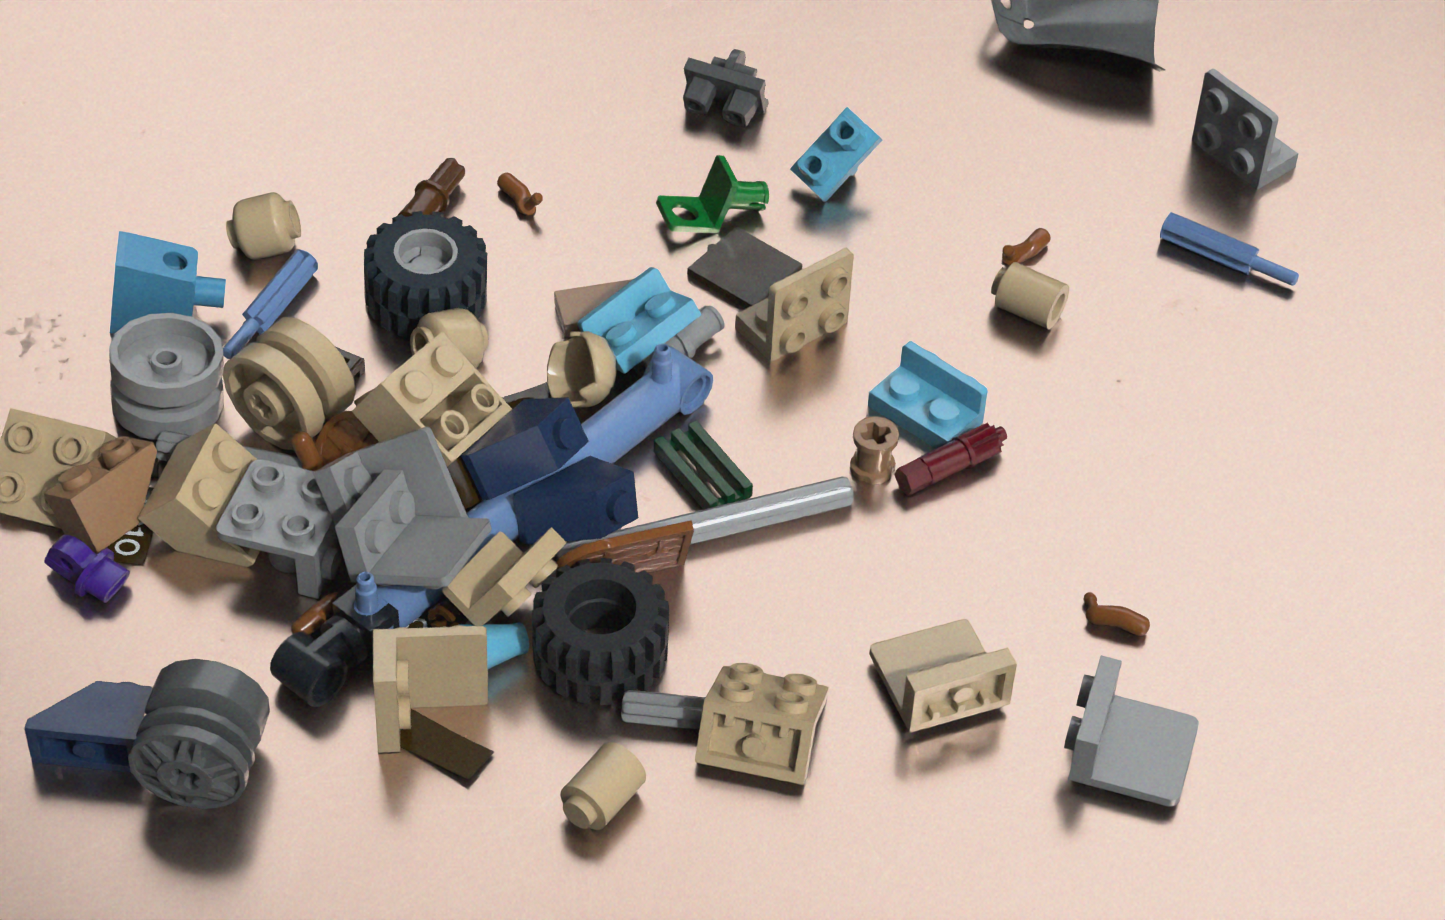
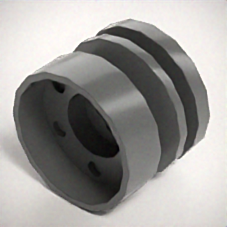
[128,659,270,809]

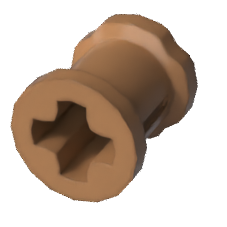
[850,416,899,485]

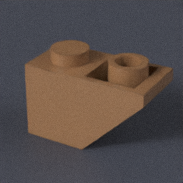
[44,436,157,553]

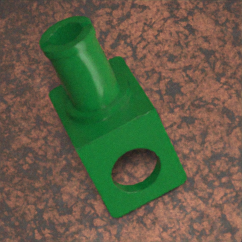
[656,155,769,233]

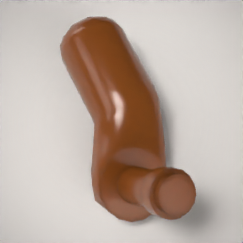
[497,172,543,215]
[1002,228,1051,265]
[291,431,321,472]
[1083,592,1150,636]
[291,593,338,635]

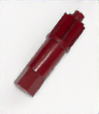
[894,422,1008,496]

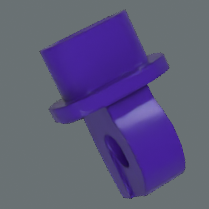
[44,534,130,603]

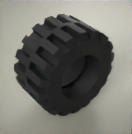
[532,558,669,705]

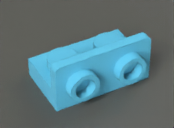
[577,267,702,374]
[868,341,988,449]

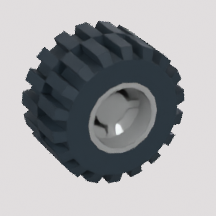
[364,211,488,338]

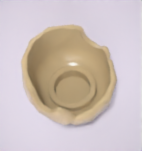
[547,331,616,408]

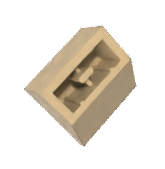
[352,331,512,467]
[138,423,260,567]

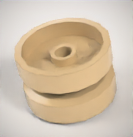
[222,317,356,450]

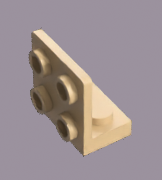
[735,248,854,362]
[0,408,116,529]
[869,619,1017,733]
[373,625,488,753]
[694,663,829,785]

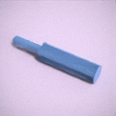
[1160,212,1299,286]
[223,249,318,359]

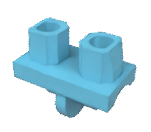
[790,107,883,202]

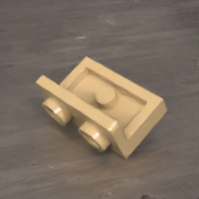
[442,527,567,626]

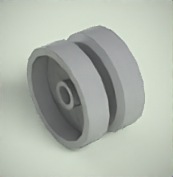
[109,313,224,440]

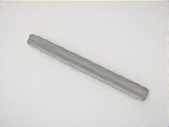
[555,476,854,561]

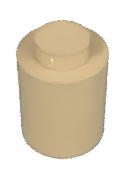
[991,262,1070,329]
[560,742,646,830]

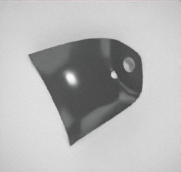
[991,0,1166,72]

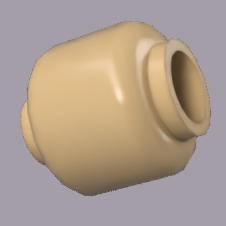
[226,192,302,261]
[410,308,488,368]

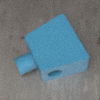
[109,231,226,333]

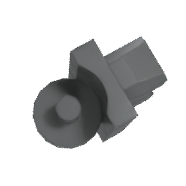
[683,49,769,128]

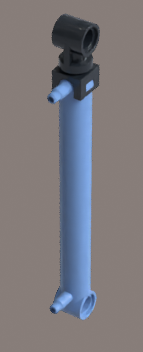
[270,343,714,707]

